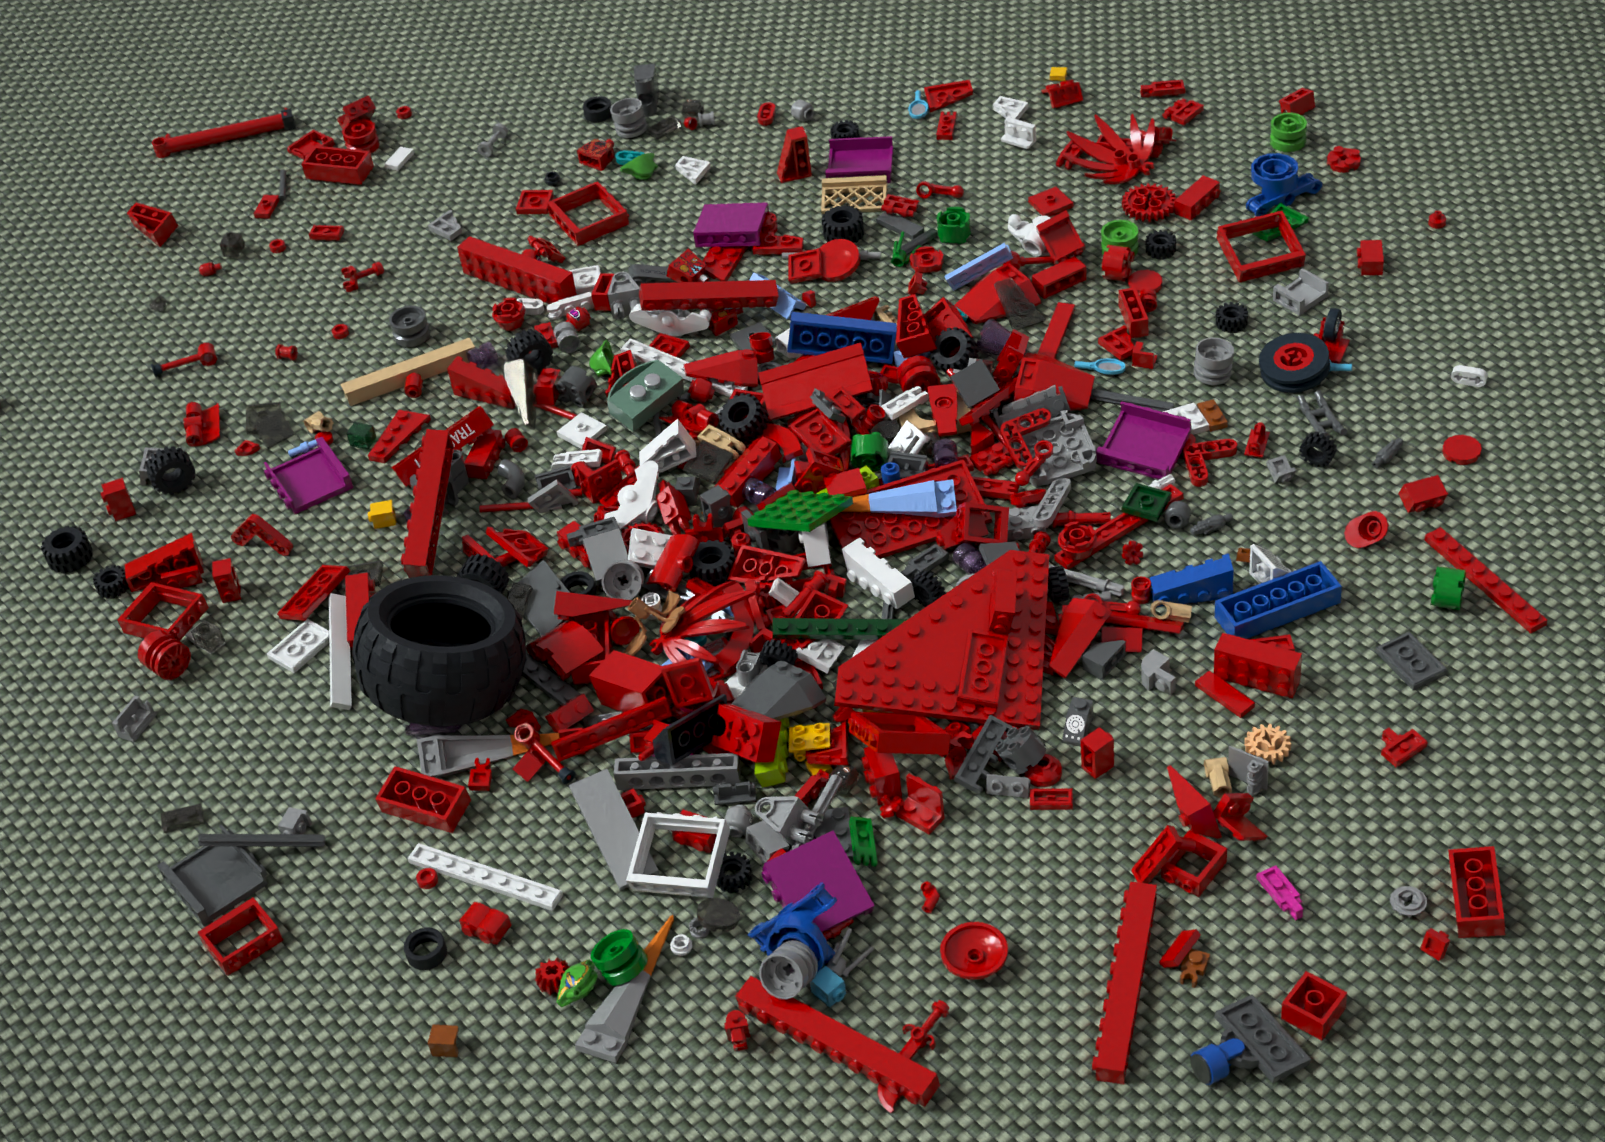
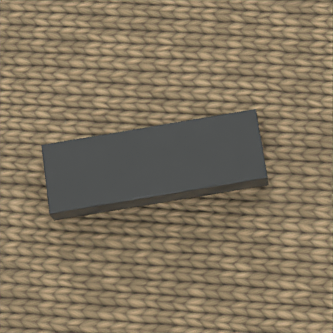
[876,212,924,240]

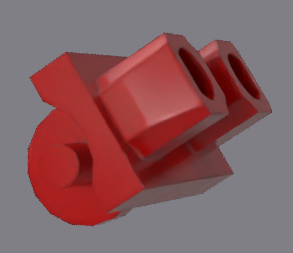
[724,1010,751,1051]

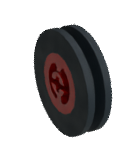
[1259,333,1330,393]

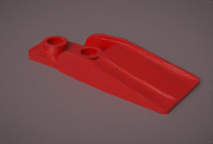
[927,384,958,436]

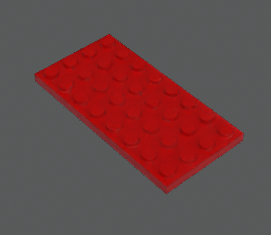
[829,459,992,559]

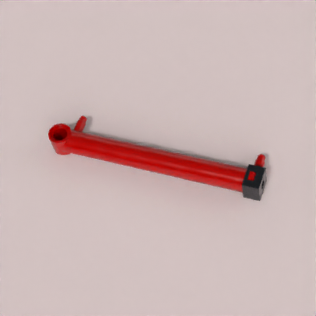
[152,108,296,158]

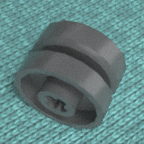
[389,305,430,347]

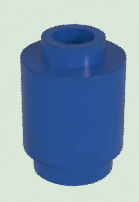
[881,462,901,485]

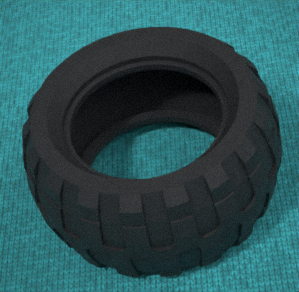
[352,575,526,726]

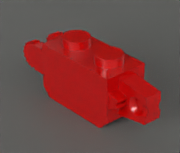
[655,480,692,535]

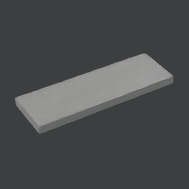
[569,769,659,891]

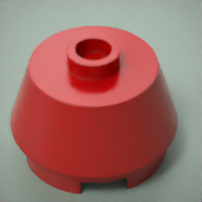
[492,298,525,331]
[1058,521,1097,560]

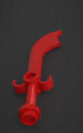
[878,1000,950,1113]

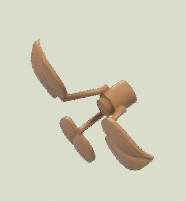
[623,591,685,656]

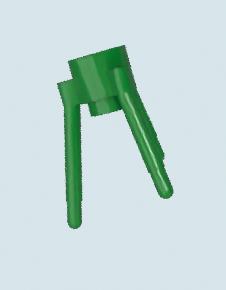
[891,231,921,267]

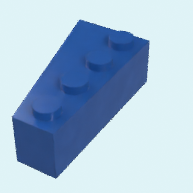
[1150,553,1234,607]

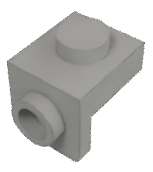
[1266,455,1296,483]

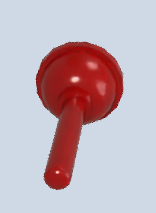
[1003,250,1054,270]
[608,610,640,645]

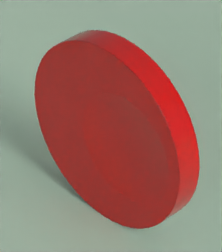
[820,239,861,282]

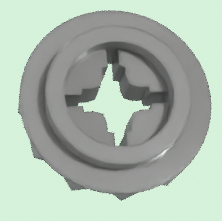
[1390,886,1427,918]

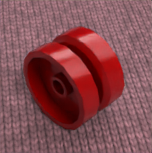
[342,119,380,153]
[896,356,941,399]

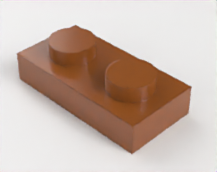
[1197,399,1228,432]

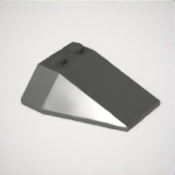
[731,660,826,720]

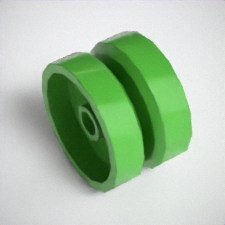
[1270,113,1307,152]
[1101,220,1139,256]

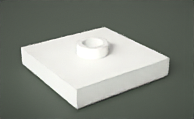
[557,412,607,449]

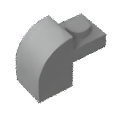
[1141,649,1176,696]

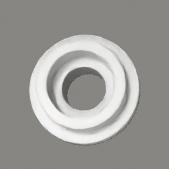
[670,934,692,956]

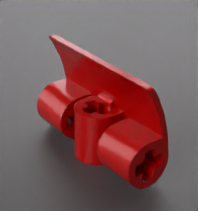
[659,400,719,433]
[183,402,220,447]
[647,534,700,592]

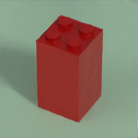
[589,650,673,712]

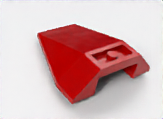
[955,263,1041,324]
[1014,352,1095,411]

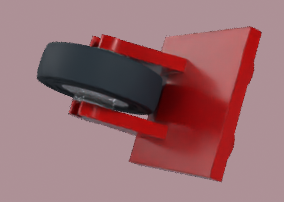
[1314,308,1350,364]

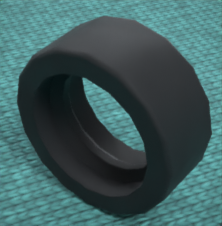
[583,96,612,122]
[561,571,597,596]
[404,927,447,970]

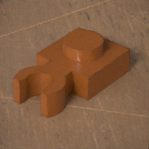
[1180,949,1210,988]

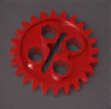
[1122,183,1176,222]

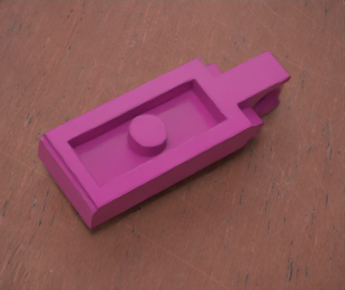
[1256,865,1304,920]

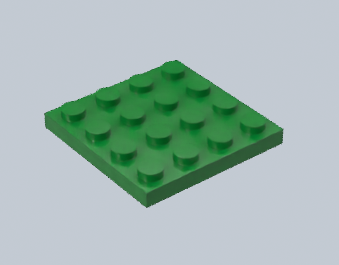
[747,490,853,532]

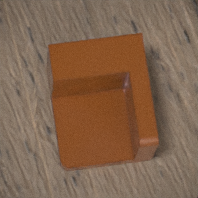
[427,1024,459,1057]

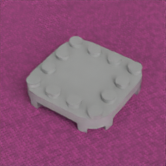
[1013,410,1097,487]

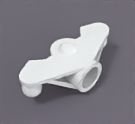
[1008,214,1078,258]
[629,304,711,338]
[604,461,659,531]

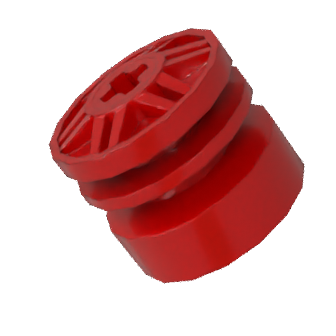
[138,630,191,680]

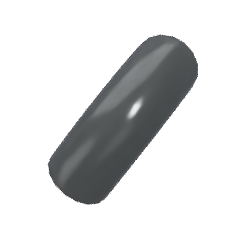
[498,459,525,499]

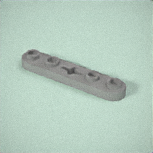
[1032,478,1071,529]

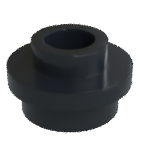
[545,171,561,186]

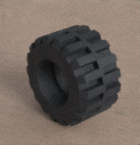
[822,205,864,243]
[930,327,979,373]
[505,329,553,377]
[719,393,769,443]
[146,446,196,495]
[41,526,93,573]
[689,540,735,587]
[457,554,509,594]

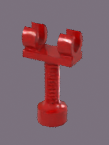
[341,262,384,292]

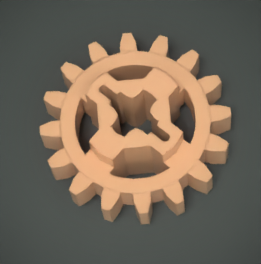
[1244,724,1291,765]

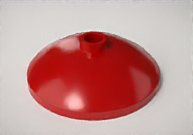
[940,922,1008,980]

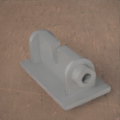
[986,774,1031,798]

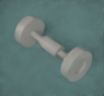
[478,123,508,157]

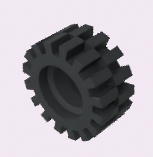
[830,120,860,139]
[1145,230,1176,259]
[1216,302,1248,333]
[1299,432,1337,467]
[93,565,129,599]
[1048,565,1070,603]
[910,570,946,607]
[759,639,798,668]
[716,852,752,893]

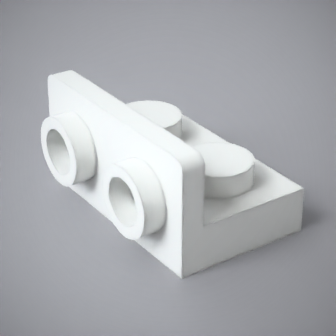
[1001,117,1036,149]

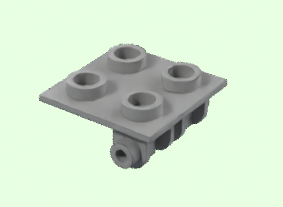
[1228,746,1269,796]

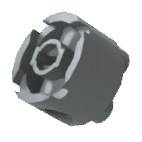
[555,366,597,407]
[765,528,800,554]
[995,726,1046,774]

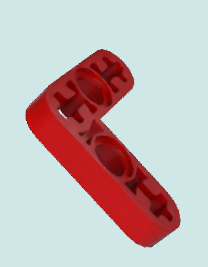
[1000,408,1051,470]
[1183,439,1237,487]
[231,514,293,556]

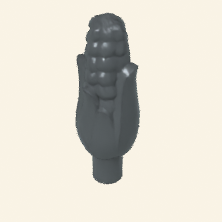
[1372,438,1404,468]
[1190,513,1233,535]

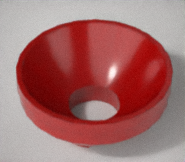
[1024,754,1062,787]

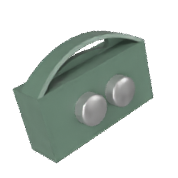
[607,359,684,432]

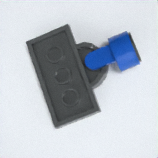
[1190,994,1311,1085]

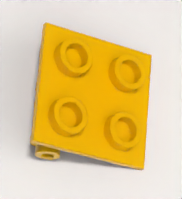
[789,723,830,762]

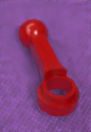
[916,181,964,198]
[1015,440,1053,486]
[1084,593,1141,615]

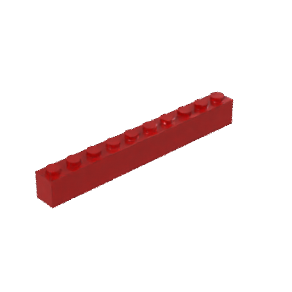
[1092,881,1157,1085]
[735,976,940,1107]

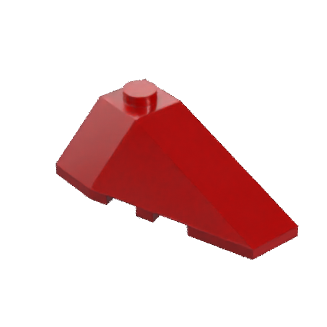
[780,589,848,650]
[554,591,633,621]
[1048,598,1112,678]

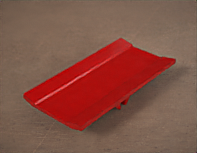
[758,343,873,421]

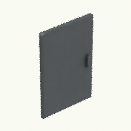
[507,560,570,636]

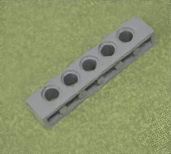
[613,753,741,790]

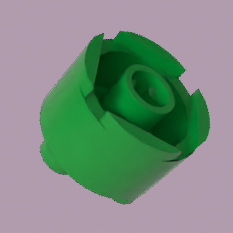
[937,207,971,244]
[851,432,888,472]
[1431,567,1466,610]

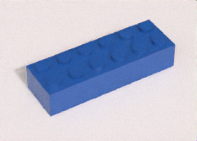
[787,312,897,364]
[1215,561,1342,639]

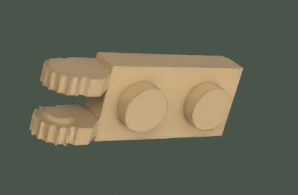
[697,425,746,459]

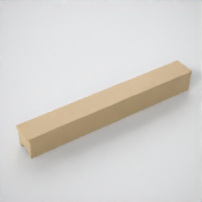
[341,338,477,406]

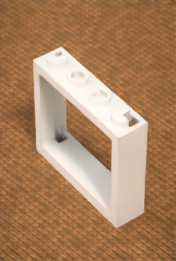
[626,812,730,898]

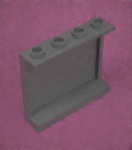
[157,824,268,926]

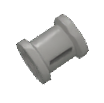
[698,111,715,127]

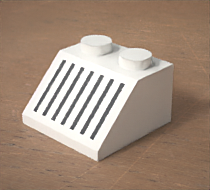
[1249,544,1291,584]

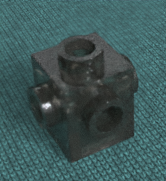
[219,232,245,258]

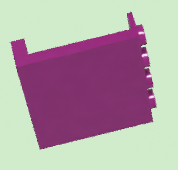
[825,136,893,183]
[693,202,769,247]
[1096,401,1192,480]
[264,437,354,515]
[761,830,874,933]

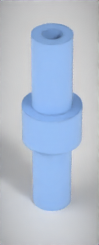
[288,438,318,457]

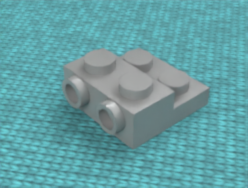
[1008,506,1046,541]

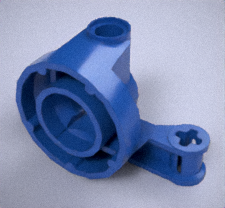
[1246,153,1322,216]
[748,882,837,972]

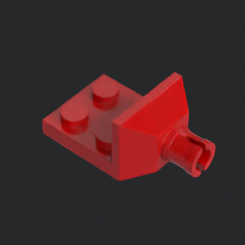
[661,657,719,713]

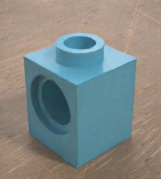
[810,966,846,1007]

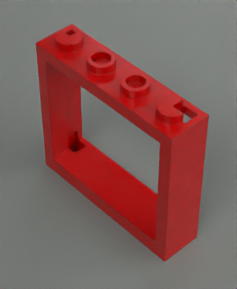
[547,181,629,246]
[1216,211,1306,282]
[848,712,951,755]

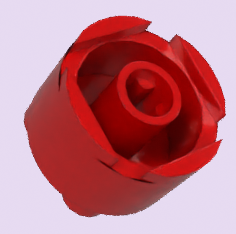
[1102,245,1135,281]

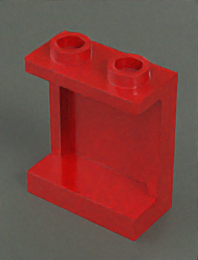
[337,95,376,129]
[1036,210,1085,265]
[993,329,1029,382]

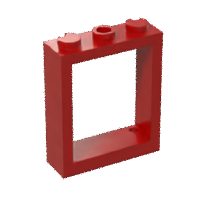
[117,582,209,641]

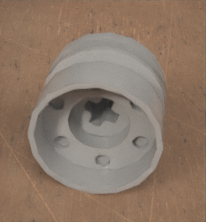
[610,98,648,138]
[1194,337,1234,385]
[602,559,645,600]
[759,940,818,999]

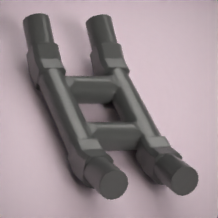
[1297,390,1347,437]

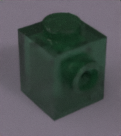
[346,422,377,450]

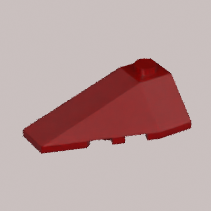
[683,349,758,387]
[728,545,806,584]
[1167,765,1222,839]

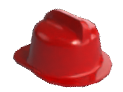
[1344,511,1389,548]

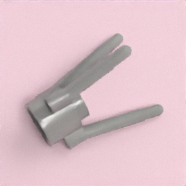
[826,928,874,978]

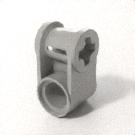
[736,649,763,687]

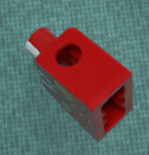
[666,249,709,282]
[700,308,743,336]

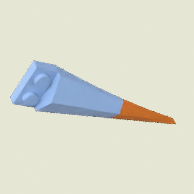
[841,480,957,518]

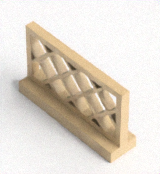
[821,175,888,214]

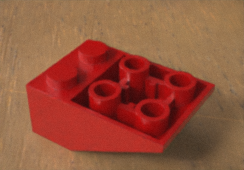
[925,297,974,358]

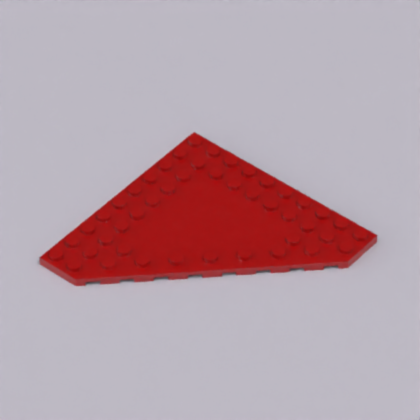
[834,550,1049,730]

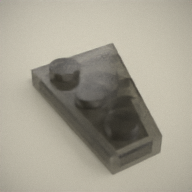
[994,278,1046,331]

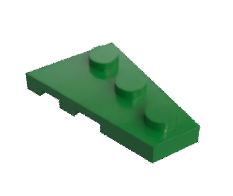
[1253,203,1309,242]

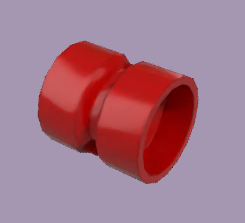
[749,332,775,363]

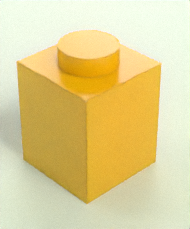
[368,500,396,529]

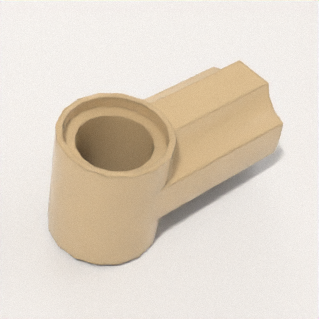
[303,411,334,433]
[1150,600,1192,623]
[1204,757,1232,798]

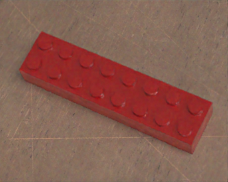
[457,236,577,304]
[401,429,454,578]

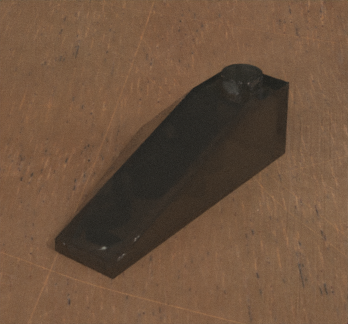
[503,359,538,430]

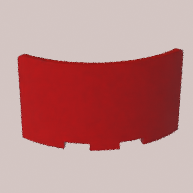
[526,620,604,681]

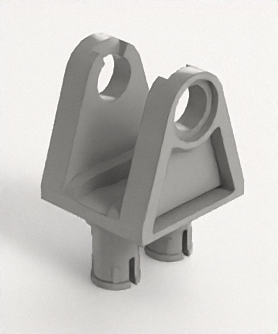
[608,272,640,320]
[755,796,823,847]

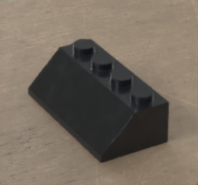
[652,694,727,765]

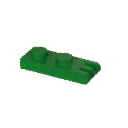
[849,816,877,867]

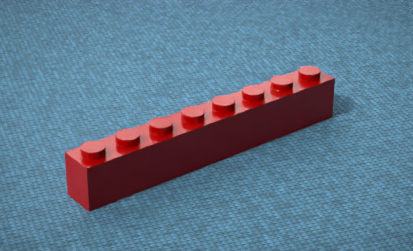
[639,280,779,311]

